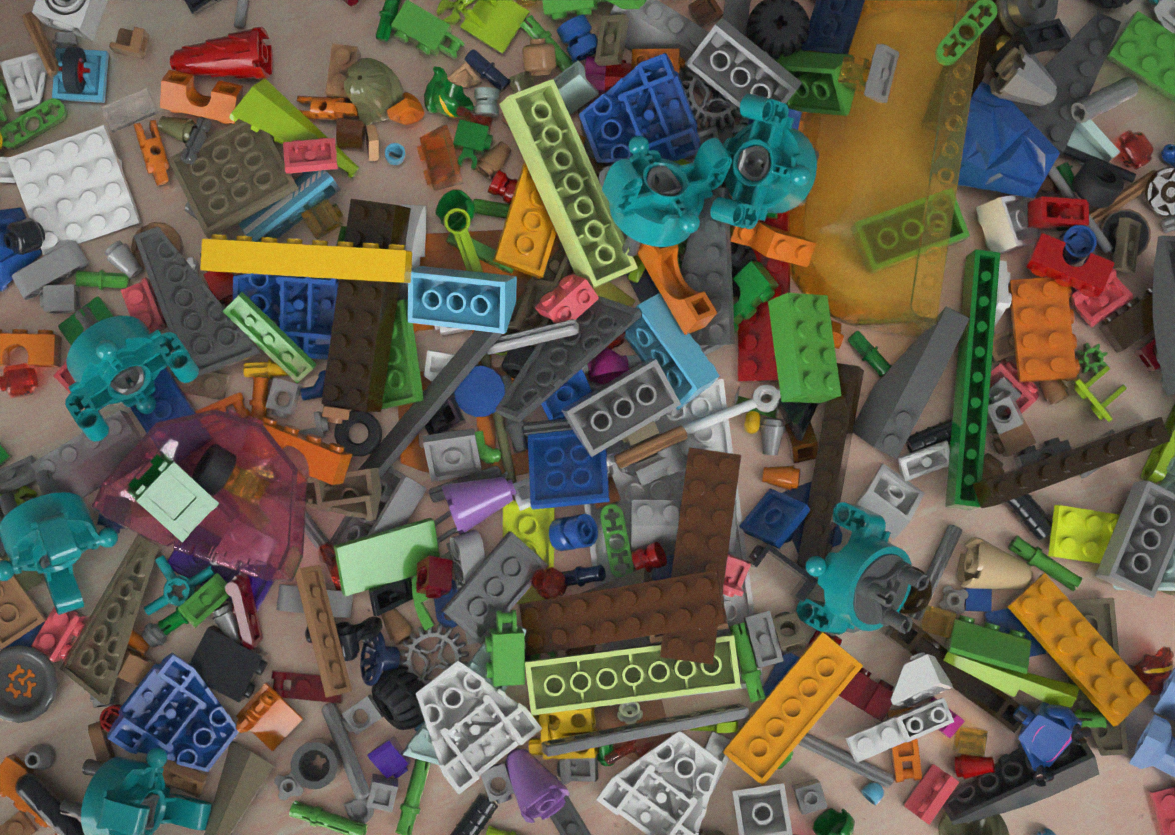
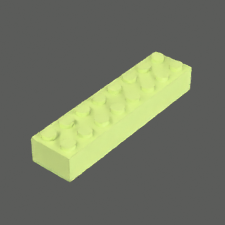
[499,79,638,289]
[525,634,741,715]

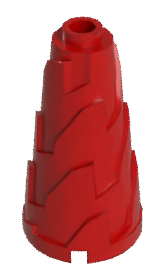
[170,27,273,79]

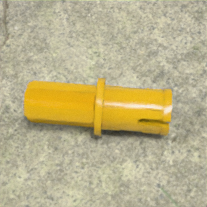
[243,359,289,379]

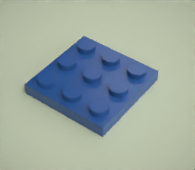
[528,430,610,510]

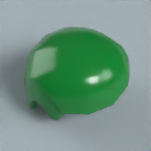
[436,189,475,231]
[812,808,855,835]

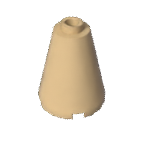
[957,537,1033,590]

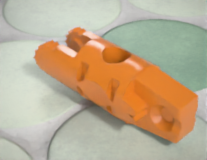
[297,96,358,120]
[133,120,170,186]

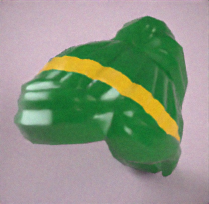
[424,66,474,118]

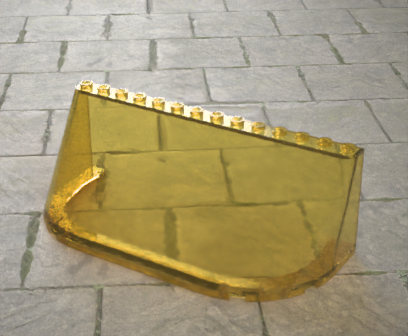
[790,0,985,338]

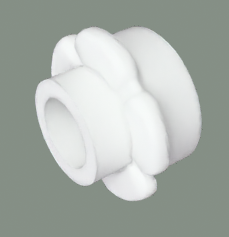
[617,702,643,725]

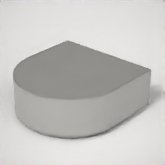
[343,798,374,824]

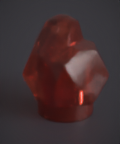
[531,567,567,599]

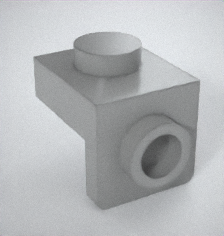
[299,411,329,439]
[557,755,599,784]

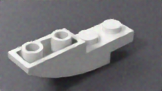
[397,204,427,301]
[845,698,954,763]

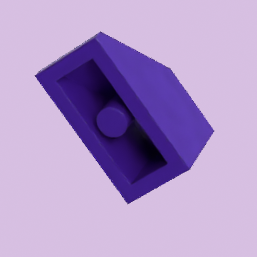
[367,736,411,779]

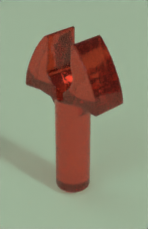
[456,106,493,130]
[318,543,342,591]
[604,739,652,765]

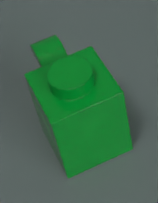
[453,119,493,170]

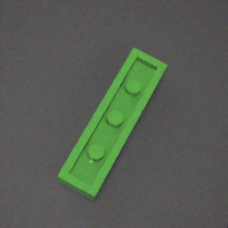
[223,292,317,384]

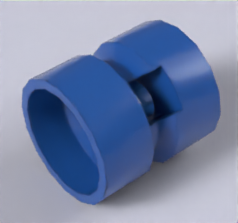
[557,15,598,63]
[1058,225,1097,265]
[549,514,598,551]

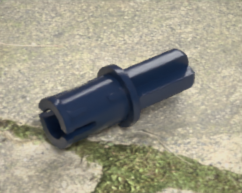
[465,49,511,92]
[555,564,606,587]

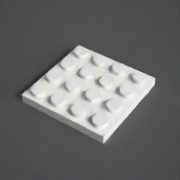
[7,125,142,255]

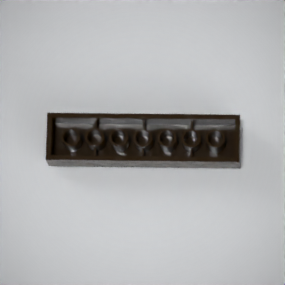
[321,199,411,412]

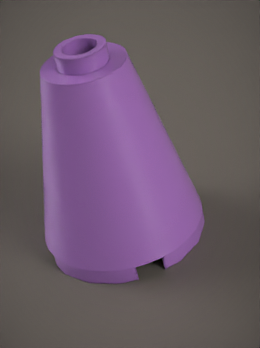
[441,476,516,535]
[505,748,570,823]

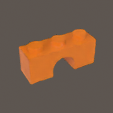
[160,70,243,124]
[0,329,62,367]

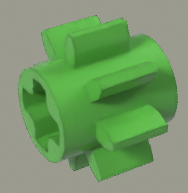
[1075,343,1107,375]

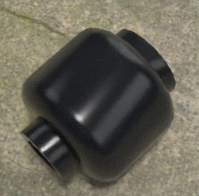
[4,218,45,255]

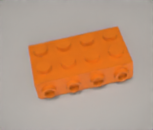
[1008,277,1080,383]

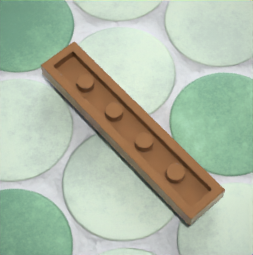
[294,565,352,698]

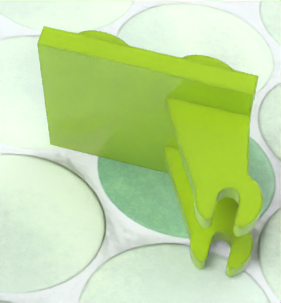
[458,0,530,54]
[1074,365,1127,422]

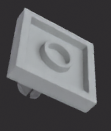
[423,428,482,482]

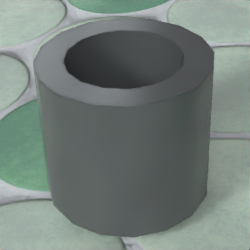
[291,738,343,789]

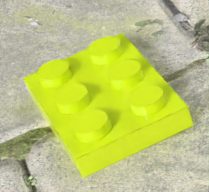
[1048,505,1120,564]

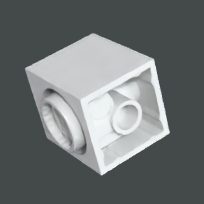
[32,0,108,41]

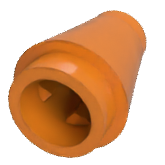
[762,465,801,491]

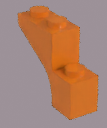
[730,221,817,267]

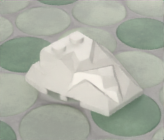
[415,661,542,795]
[596,731,722,835]

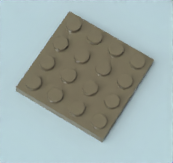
[168,119,299,239]

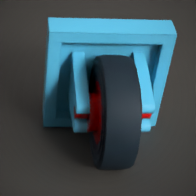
[52,47,109,103]

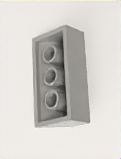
[609,0,709,81]
[685,18,802,108]
[561,358,681,457]
[31,410,153,498]
[326,467,427,554]
[1095,481,1175,598]
[631,500,736,553]

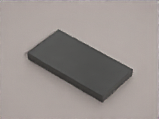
[441,531,549,645]

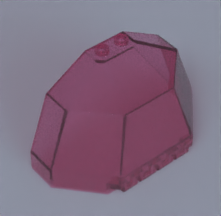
[92,409,307,581]

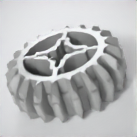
[682,71,741,128]
[399,624,469,685]

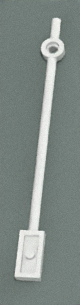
[513,385,781,511]

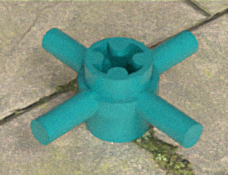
[143,555,215,624]

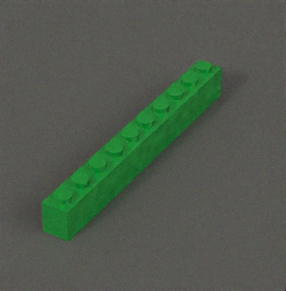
[945,249,1000,510]

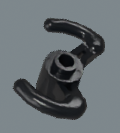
[305,617,382,661]

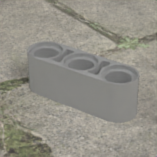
[12,241,89,300]
[449,530,485,591]
[276,584,353,618]

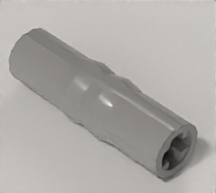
[1071,77,1138,123]

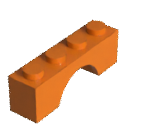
[638,243,717,335]
[243,416,352,485]
[0,754,79,835]

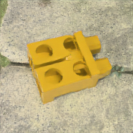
[529,707,598,760]

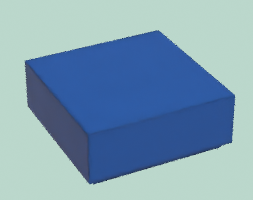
[964,588,992,612]

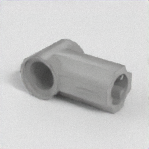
[633,443,687,486]

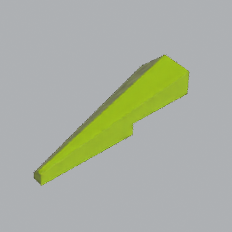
[229,78,359,178]
[943,651,1079,709]

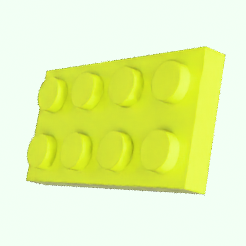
[503,501,555,604]

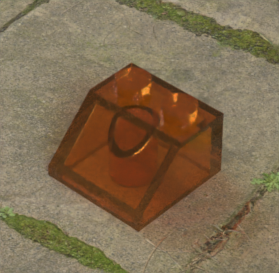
[417,124,464,191]

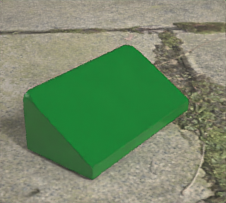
[58,296,115,345]

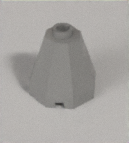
[990,44,1057,106]

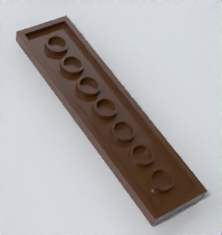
[660,447,741,665]
[519,570,727,656]

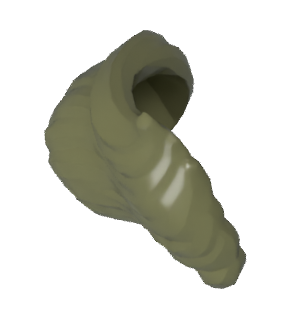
[344,58,405,125]
[938,811,1009,835]

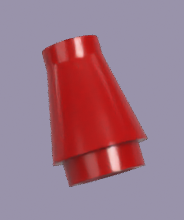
[955,753,994,780]

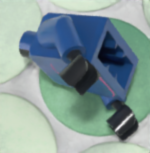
[1012,702,1092,787]

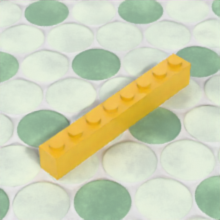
[200,234,412,283]

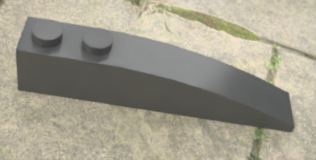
[1152,236,1175,395]
[853,306,970,459]
[943,741,1099,825]

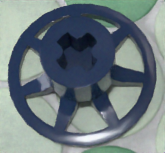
[360,632,400,686]

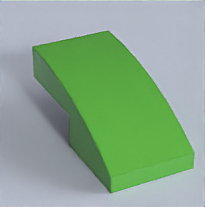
[412,575,436,631]

